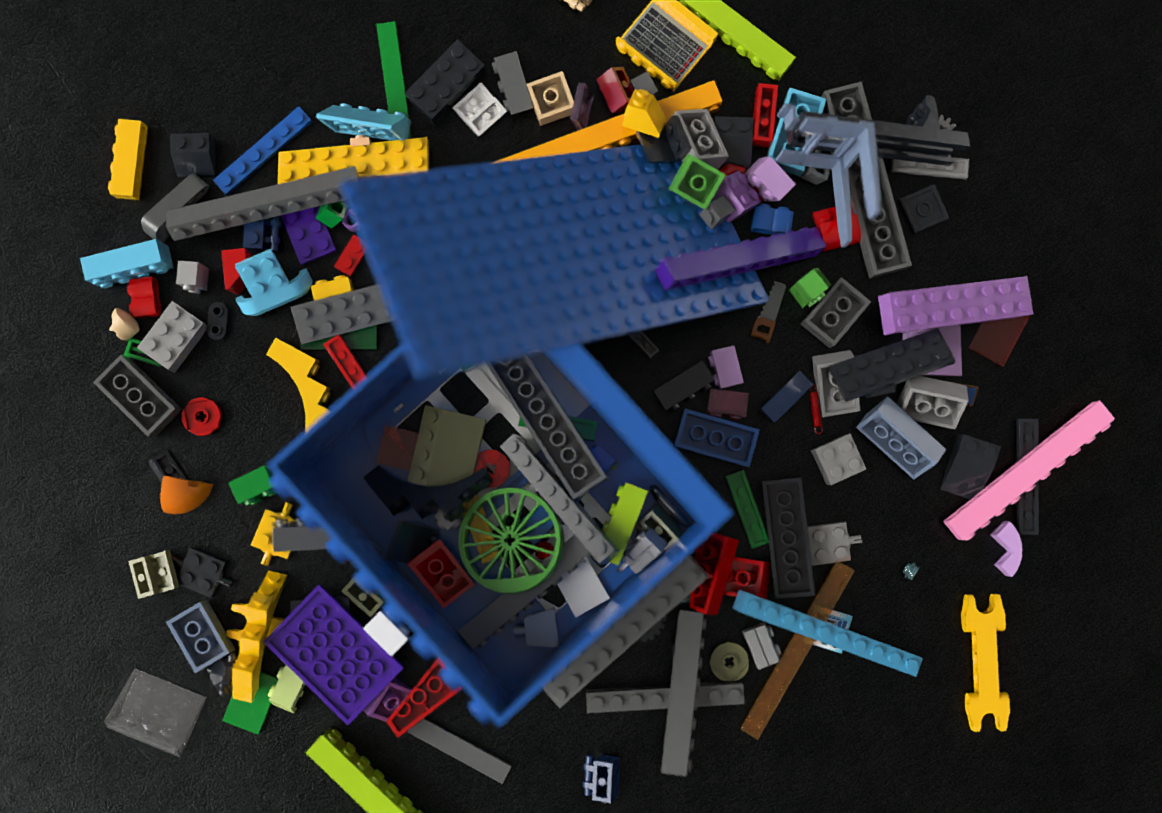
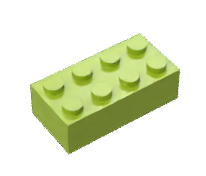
[602,482,648,565]

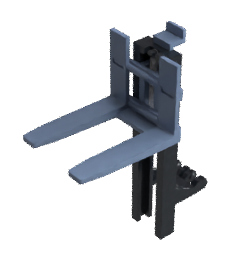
[775,95,970,247]

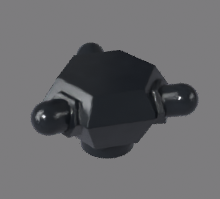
[207,652,237,697]

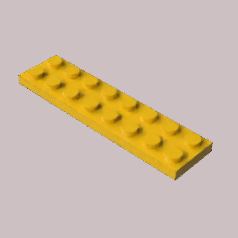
[278,137,429,184]

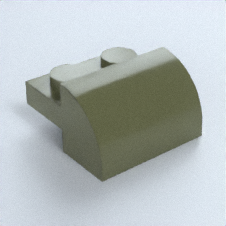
[129,550,179,599]
[341,577,387,617]

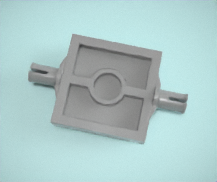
[808,521,862,565]

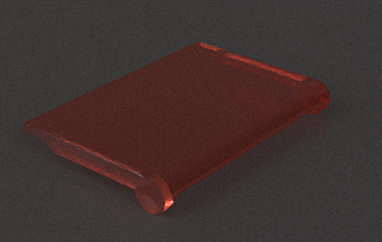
[968,315,1030,367]

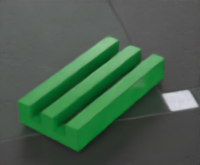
[124,338,162,367]

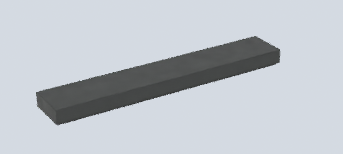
[408,718,512,784]

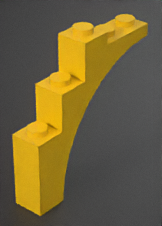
[266,338,330,431]
[232,570,287,703]

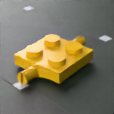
[251,502,296,566]

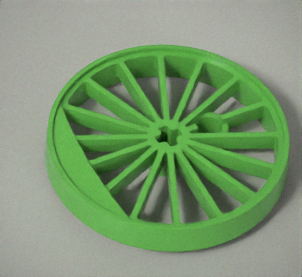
[459,488,564,594]

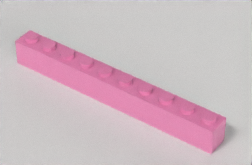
[943,401,1115,541]

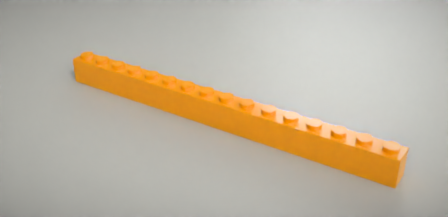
[496,80,722,162]

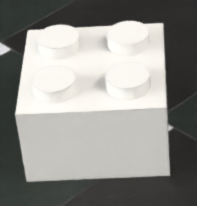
[363,610,411,656]

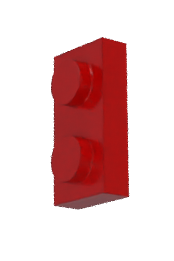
[334,234,367,277]

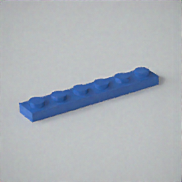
[213,106,312,196]

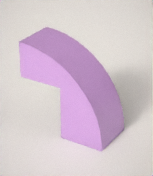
[991,521,1022,577]

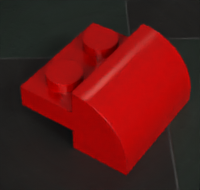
[812,206,861,251]

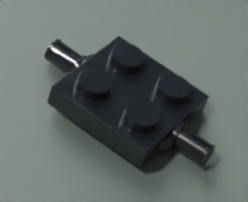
[172,547,234,598]

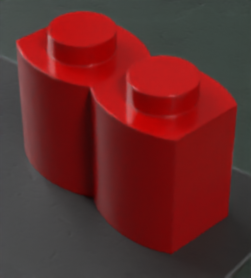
[127,276,161,319]

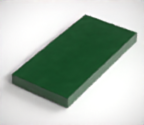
[300,325,378,350]

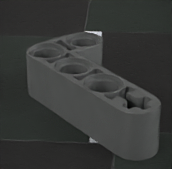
[141,173,210,243]

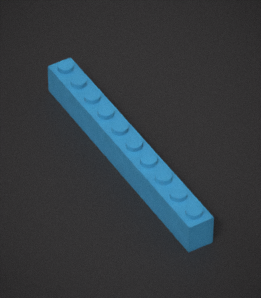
[733,589,923,677]

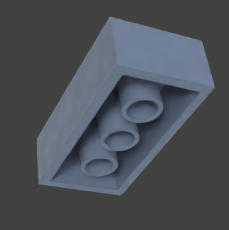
[856,397,946,479]

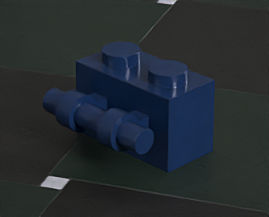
[243,216,282,252]
[583,755,621,803]

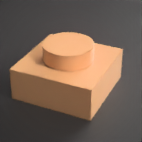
[350,135,372,147]

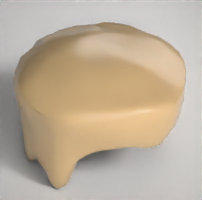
[109,308,140,341]

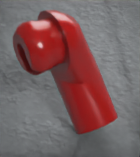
[719,164,745,177]

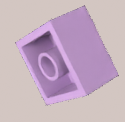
[744,156,796,202]

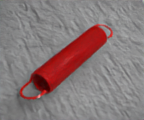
[809,385,823,434]

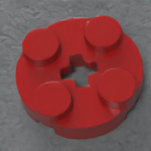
[182,397,222,436]
[474,449,510,488]

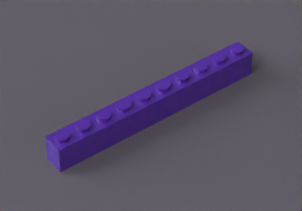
[655,227,827,291]

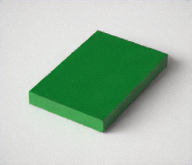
[222,671,279,735]

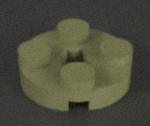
[709,641,749,681]

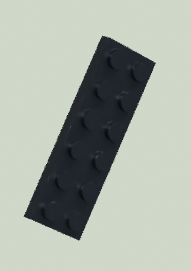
[829,328,956,402]

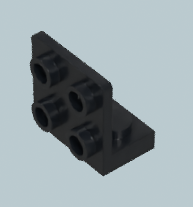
[636,115,692,164]

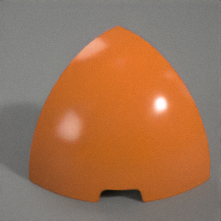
[161,476,213,514]

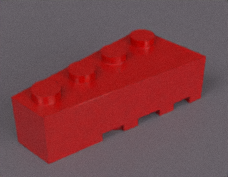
[690,531,739,615]
[386,658,464,737]

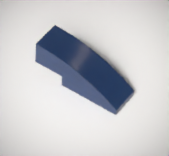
[759,371,813,423]

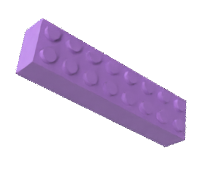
[878,276,1033,335]

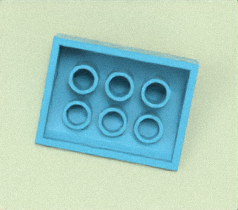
[316,103,411,141]

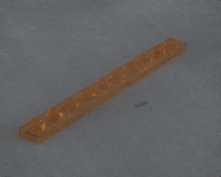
[740,560,854,740]

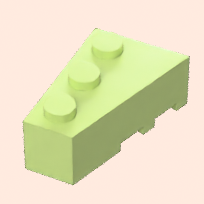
[268,665,305,714]

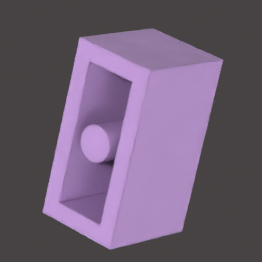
[708,346,744,390]

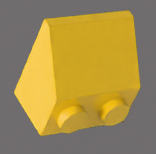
[622,89,666,138]

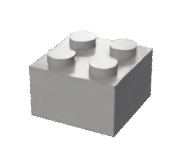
[811,434,866,485]

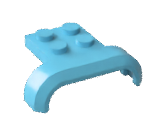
[235,249,313,316]

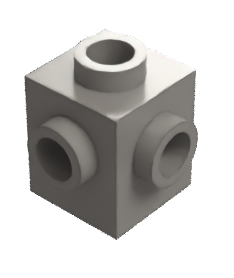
[434,508,464,530]

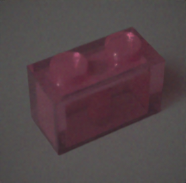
[706,389,749,420]

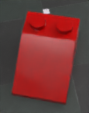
[408,539,475,608]
[724,556,772,599]

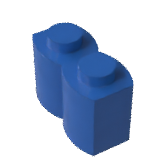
[751,204,794,235]

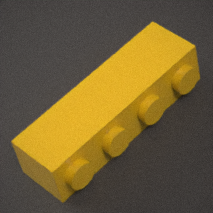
[108,119,148,200]

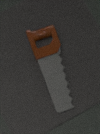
[751,281,786,343]

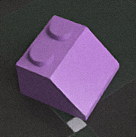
[363,677,412,722]

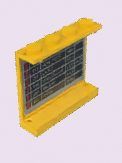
[616,0,718,91]

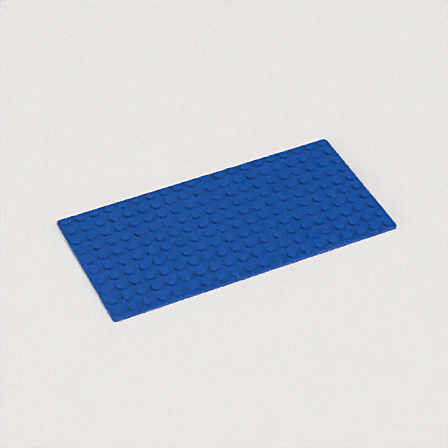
[341,144,769,378]

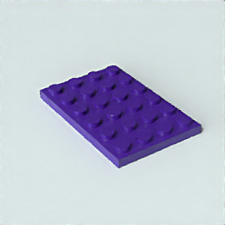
[263,584,404,725]

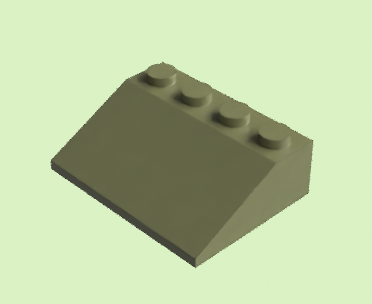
[407,405,486,486]

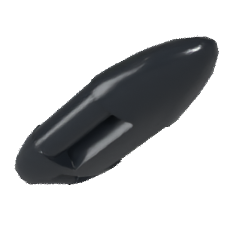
[649,485,689,527]

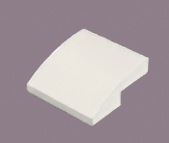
[453,83,506,136]

